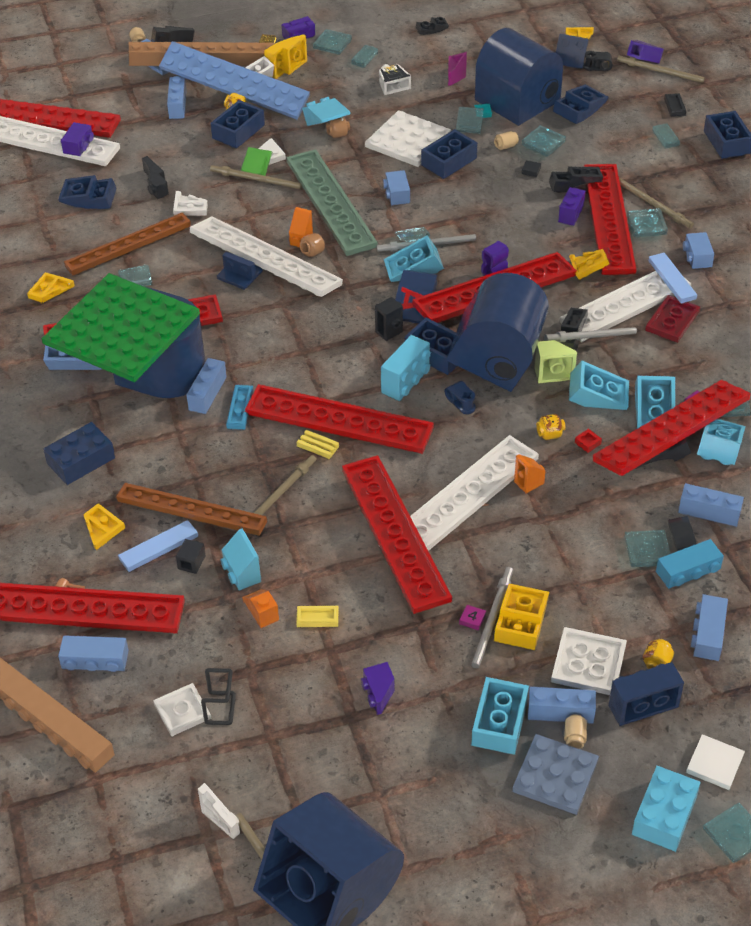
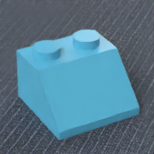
[220,528,261,590]

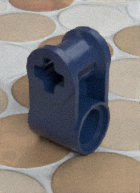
[444,381,476,414]

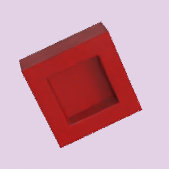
[575,428,602,453]

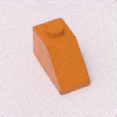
[289,207,313,247]
[514,454,545,493]
[242,589,279,628]

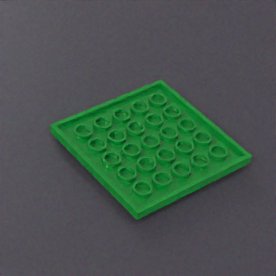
[41,273,200,382]

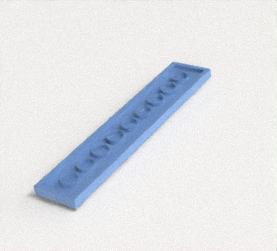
[159,41,310,120]

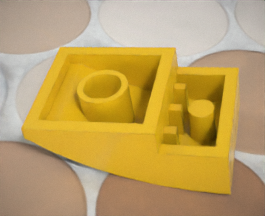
[264,35,307,79]
[494,584,549,650]

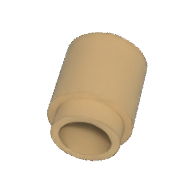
[129,27,146,42]
[494,131,519,150]
[564,714,587,749]

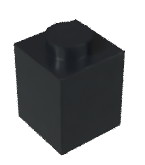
[176,539,206,574]

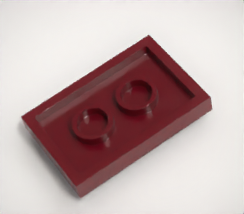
[645,295,700,343]

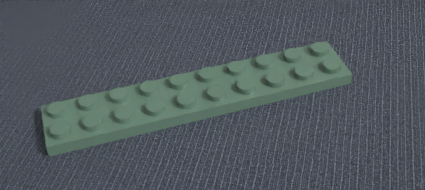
[286,149,378,256]

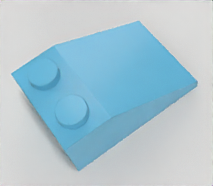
[302,97,350,126]
[384,235,444,282]
[569,361,629,410]
[635,376,675,429]
[697,419,745,465]

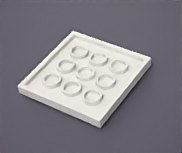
[365,110,451,167]

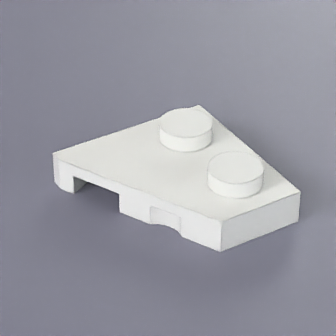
[258,138,286,165]
[173,191,208,216]
[198,783,240,839]

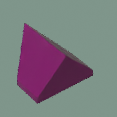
[448,52,467,86]

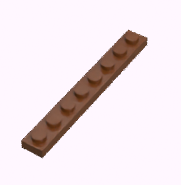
[64,213,191,276]
[116,483,267,536]

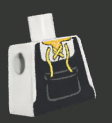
[379,64,411,95]

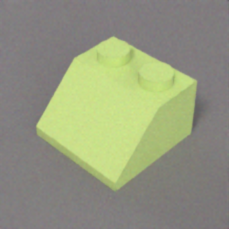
[535,340,577,383]

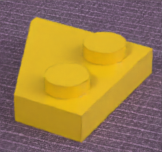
[565,27,594,39]
[569,249,610,280]
[27,272,75,303]
[83,504,125,550]

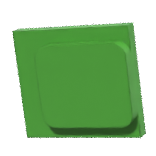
[241,147,273,176]

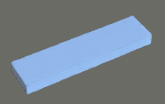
[648,253,697,304]
[118,520,198,572]

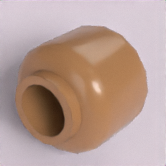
[326,117,350,138]
[300,233,325,257]

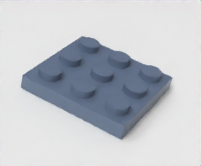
[512,734,599,815]

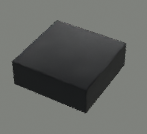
[522,160,541,177]

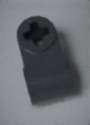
[583,51,613,71]

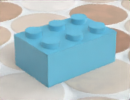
[381,335,431,401]
[471,677,529,755]
[632,766,701,852]

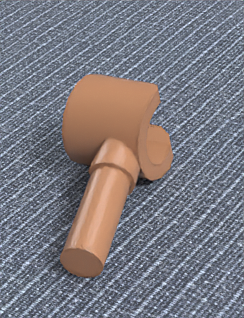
[55,578,85,589]

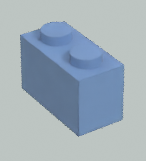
[383,170,410,205]
[683,232,714,269]

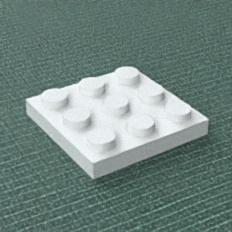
[551,627,627,695]

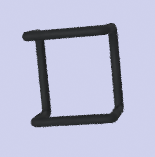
[201,668,236,725]

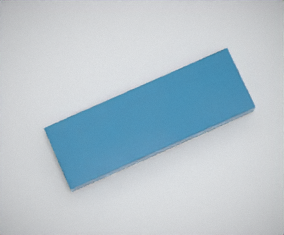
[226,385,254,430]

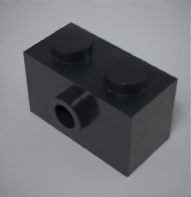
[375,297,403,341]

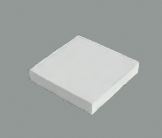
[153,683,211,737]
[686,734,745,790]

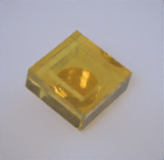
[259,34,277,43]

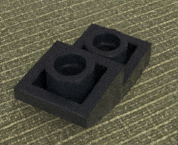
[415,17,449,35]
[668,516,697,551]

